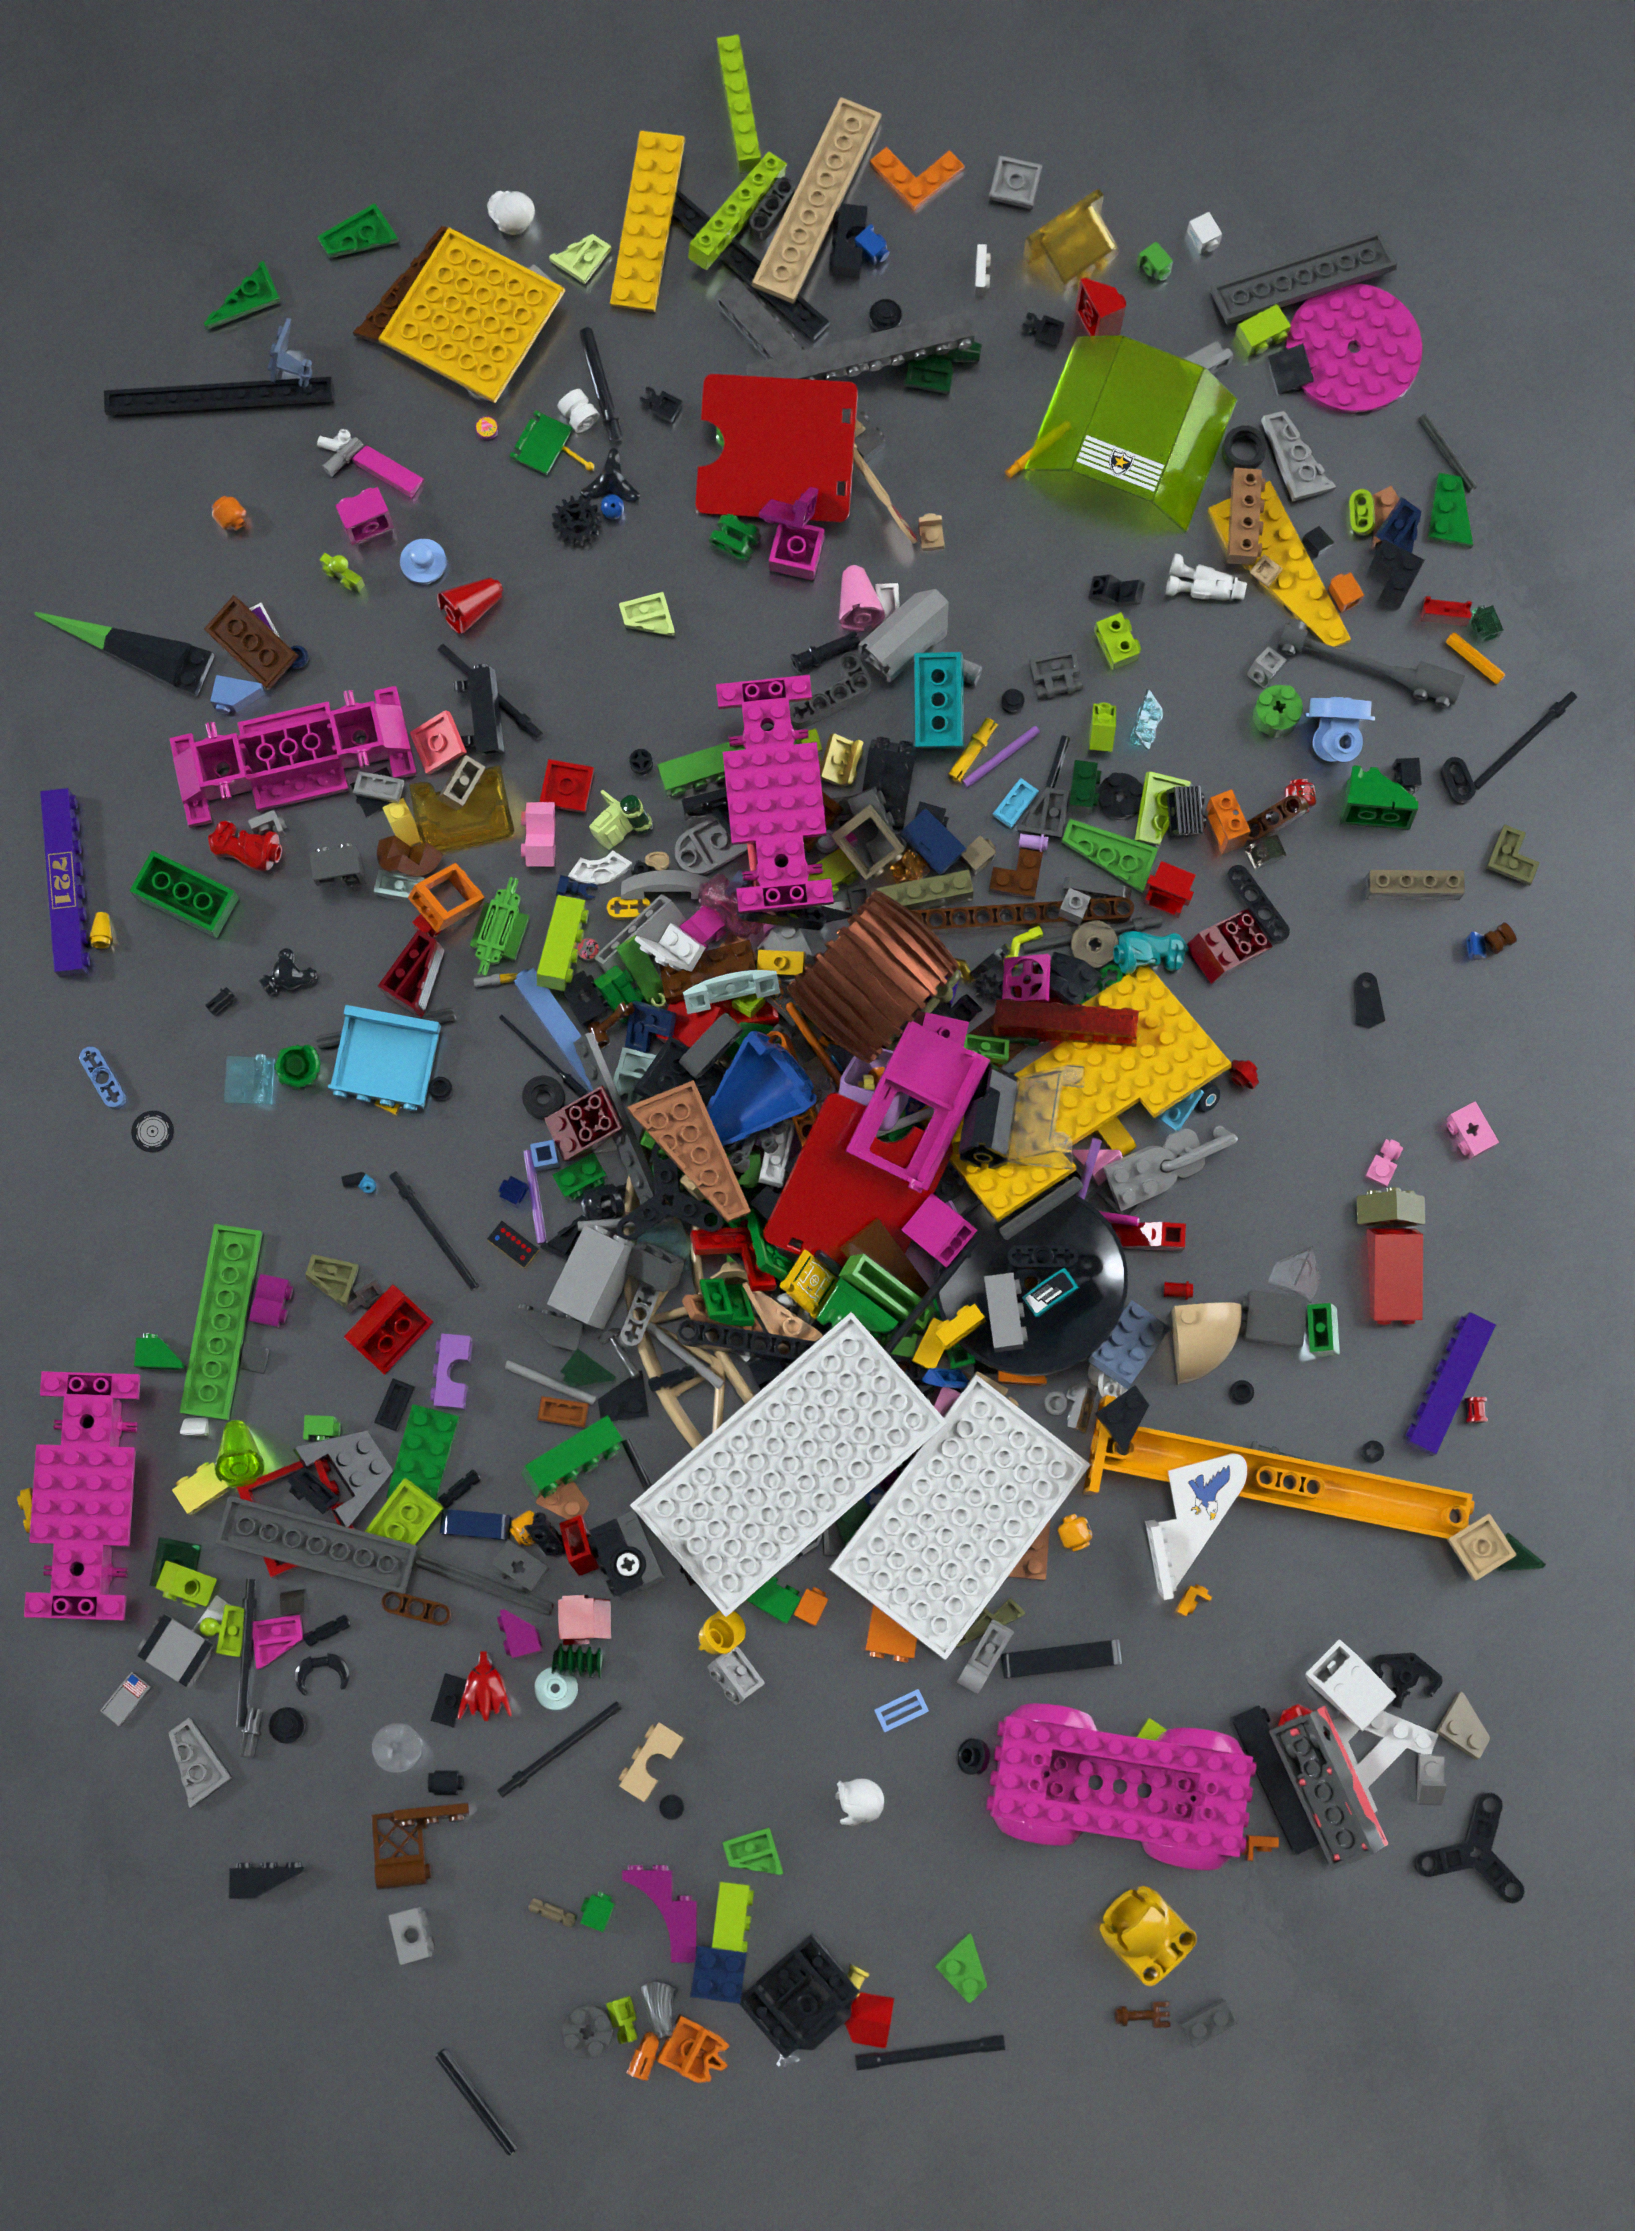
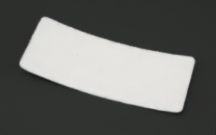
[192,1596,230,1640]

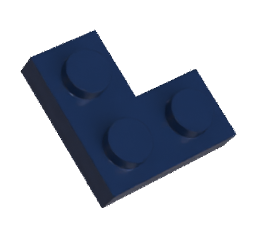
[625,1000,677,1053]

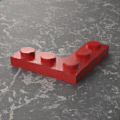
[690,1227,776,1292]

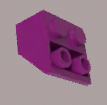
[497,1609,544,1660]

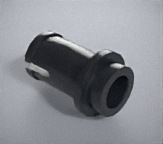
[205,987,236,1016]

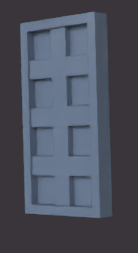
[1088,1300,1171,1389]

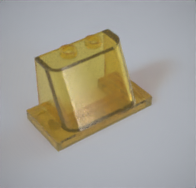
[1023,188,1119,292]

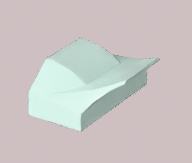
[374,870,425,903]

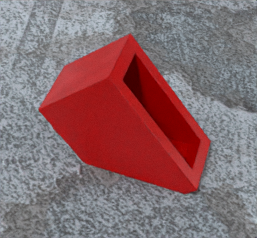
[559,1514,599,1576]

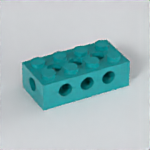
[914,652,964,749]

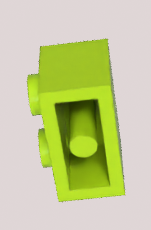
[1094,612,1141,670]

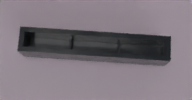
[1230,1705,1320,1855]

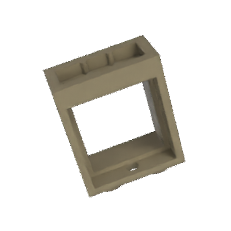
[831,804,905,880]

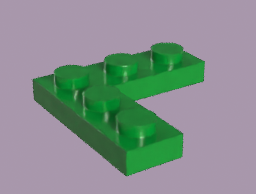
[747,1208,795,1281]

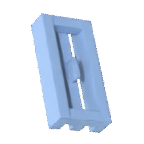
[874,1689,929,1733]

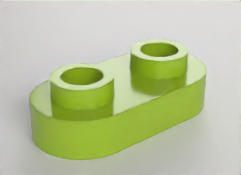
[1350,489,1375,535]

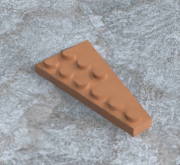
[627,1080,751,1222]

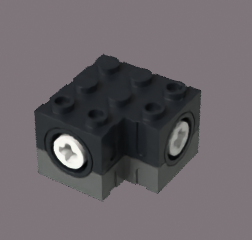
[588,1510,666,1600]

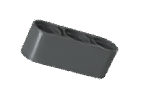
[750,177,795,240]
[679,1013,744,1079]

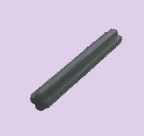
[999,1177,1083,1240]

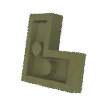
[1486,824,1540,886]

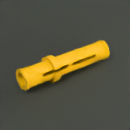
[947,717,998,782]

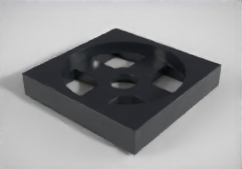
[682,788,728,821]

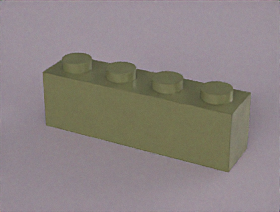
[877,870,974,910]

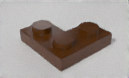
[989,848,1043,899]

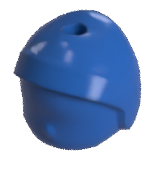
[601,494,624,520]

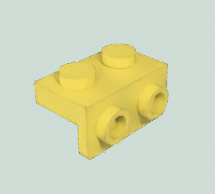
[820,733,863,788]

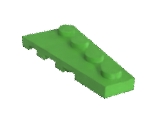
[1062,819,1158,893]

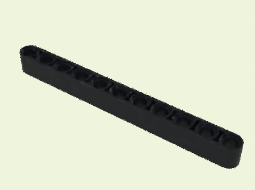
[677,1320,937,1386]

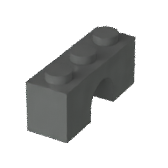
[847,787,904,864]

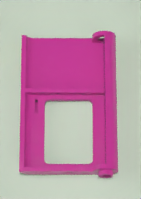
[846,1021,990,1193]

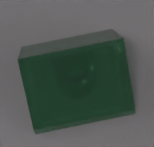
[149,1537,202,1588]

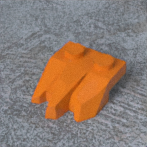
[656,2014,729,2083]

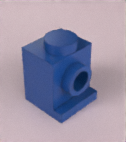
[855,224,890,266]

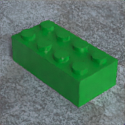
[129,850,239,938]
[521,1415,623,1499]

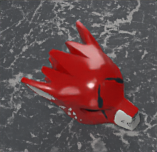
[457,1651,512,1722]

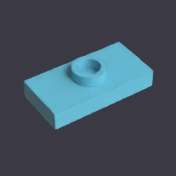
[993,778,1039,829]

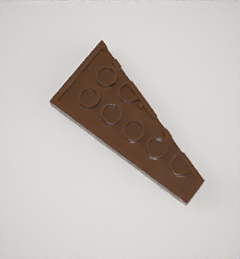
[353,226,463,347]

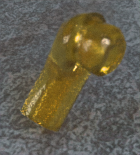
[954,957,976,985]

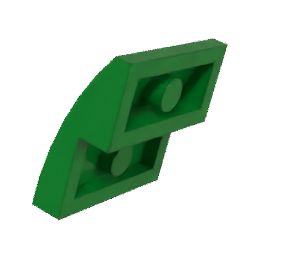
[699,1278,755,1326]

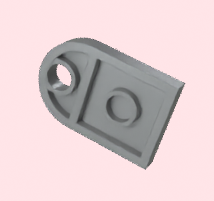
[675,817,748,875]

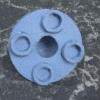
[400,539,447,586]

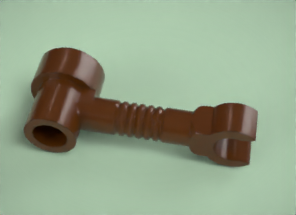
[587,1002,635,1049]

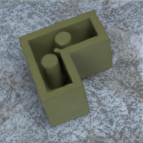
[1357,1187,1425,1227]

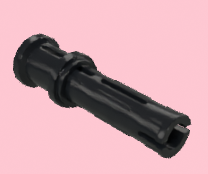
[790,631,860,674]

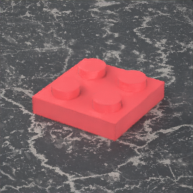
[410,710,467,774]

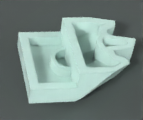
[613,1047,657,1106]

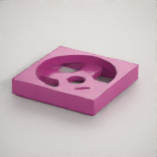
[1002,954,1051,1005]

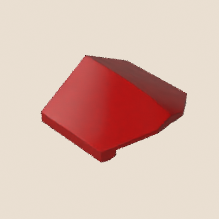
[844,1992,894,2049]

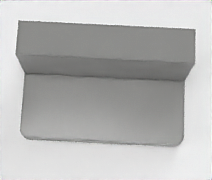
[1179,341,1233,385]

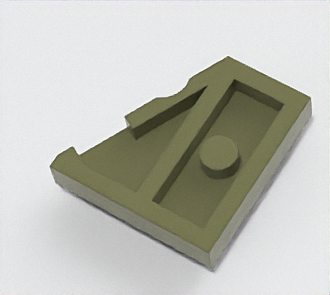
[305,1254,359,1307]

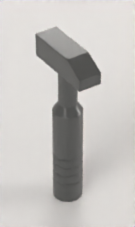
[597,1328,640,1379]

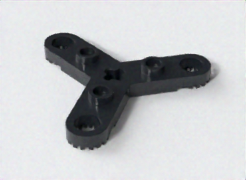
[617,1144,724,1241]
[1416,1793,1525,1903]

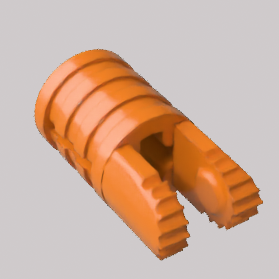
[627,2031,660,2081]

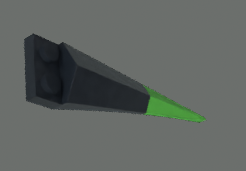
[34,612,215,696]

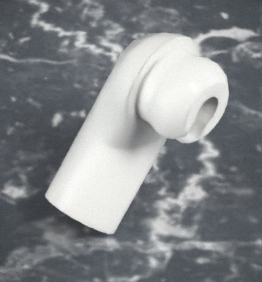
[317,429,351,452]

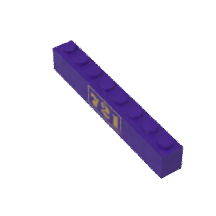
[40,788,90,977]

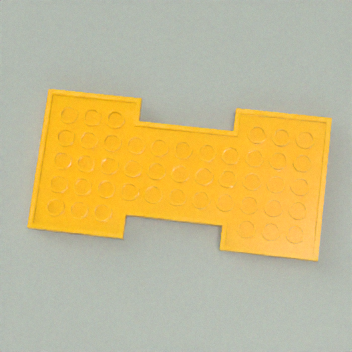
[918,965,1231,1222]

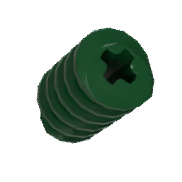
[552,1643,603,1679]

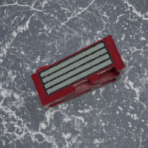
[378,929,444,1018]

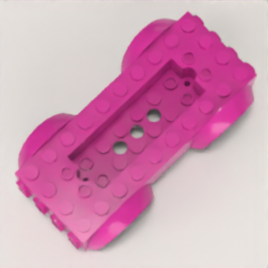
[986,1703,1256,1870]

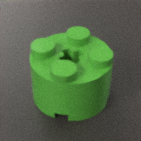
[1253,685,1303,738]

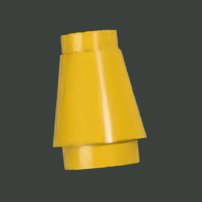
[89,912,113,949]

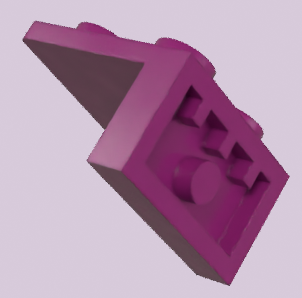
[758,487,819,530]

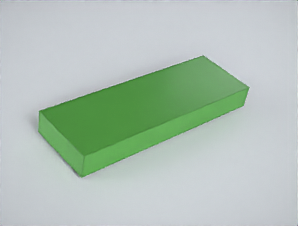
[615,935,665,1005]

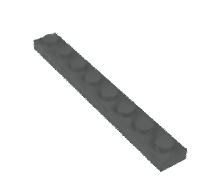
[573,1032,665,1205]

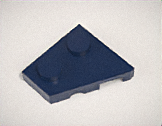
[1375,497,1422,553]

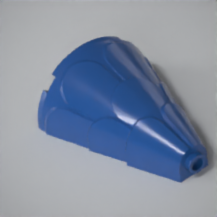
[706,1031,817,1146]

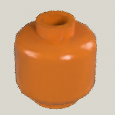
[212,496,246,531]

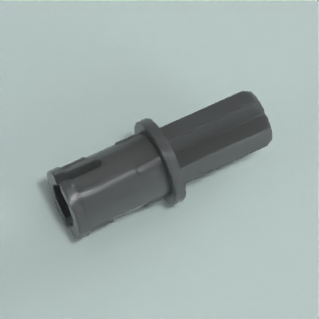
[240,1708,263,1758]

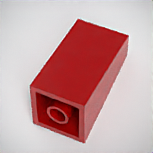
[1367,1228,1423,1324]

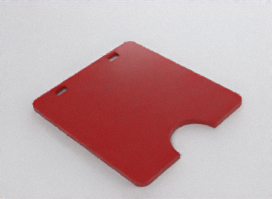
[695,374,858,522]
[763,1093,953,1267]

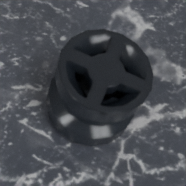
[629,749,653,776]

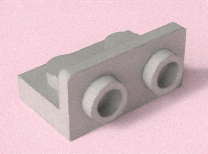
[707,1646,765,1706]

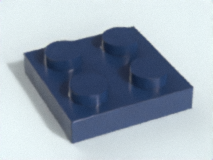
[690,1946,747,2004]

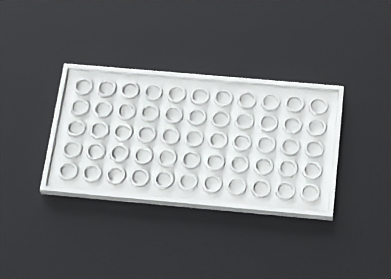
[630,1312,948,1617]

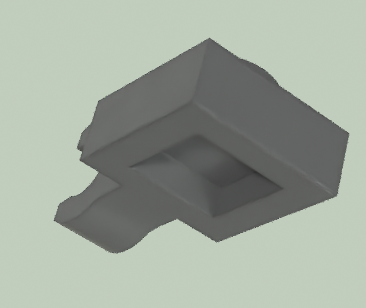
[344,1275,384,1313]

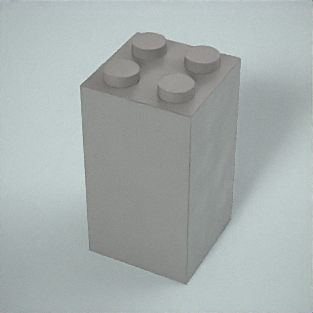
[547,1224,635,1330]

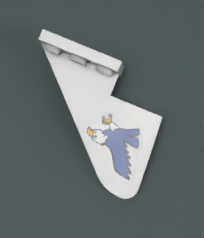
[1145,1454,1247,1600]

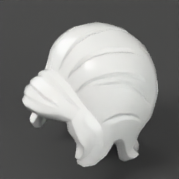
[487,191,535,235]
[835,1778,884,1826]

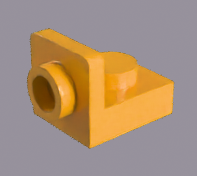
[1175,1584,1212,1617]

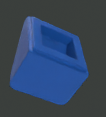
[1466,932,1487,960]

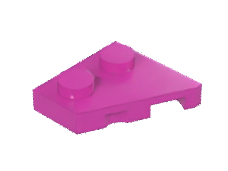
[252,1615,304,1669]

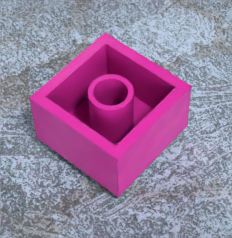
[335,487,394,545]
[769,523,825,581]

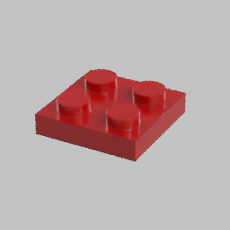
[539,759,594,814]

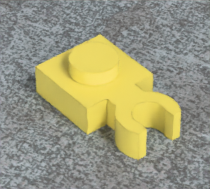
[858,1075,875,1091]

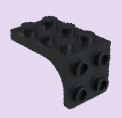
[862,737,917,828]

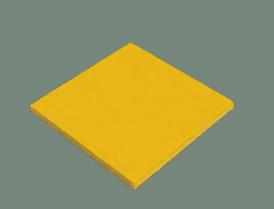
[378,228,565,403]

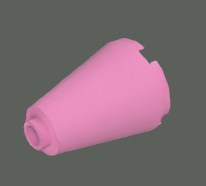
[839,565,885,632]

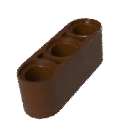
[1247,795,1308,841]
[381,1591,453,1626]

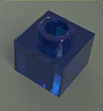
[498,1176,529,1209]

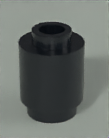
[428,1770,464,1795]

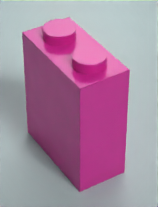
[902,1193,977,1268]

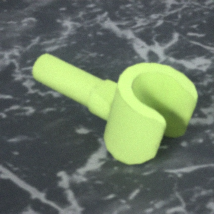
[650,993,667,1010]

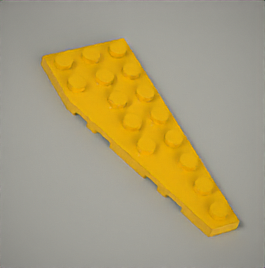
[1207,481,1351,648]

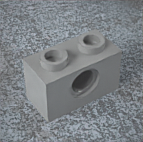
[388,1907,434,1965]

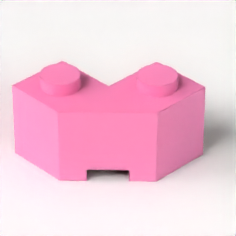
[521,802,556,867]

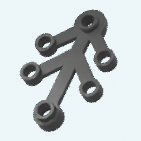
[723,1120,786,1173]

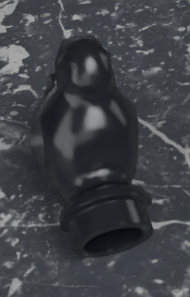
[259,948,317,996]

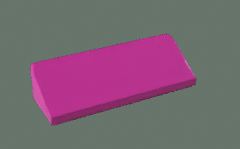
[353,445,424,498]

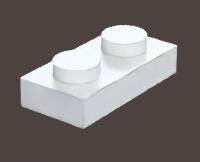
[975,244,991,297]

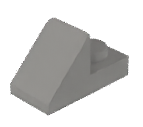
[1417,1754,1447,1805]

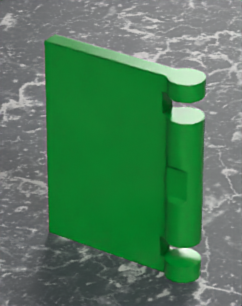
[509,410,573,475]

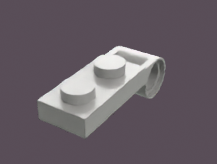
[957,1619,1014,1695]

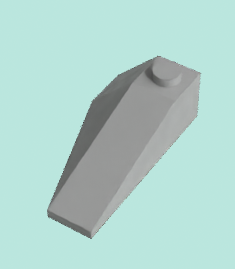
[755,926,816,986]

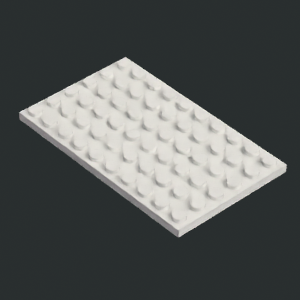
[829,1375,1091,1660]

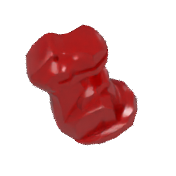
[208,821,282,872]

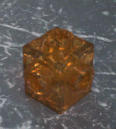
[888,850,930,884]

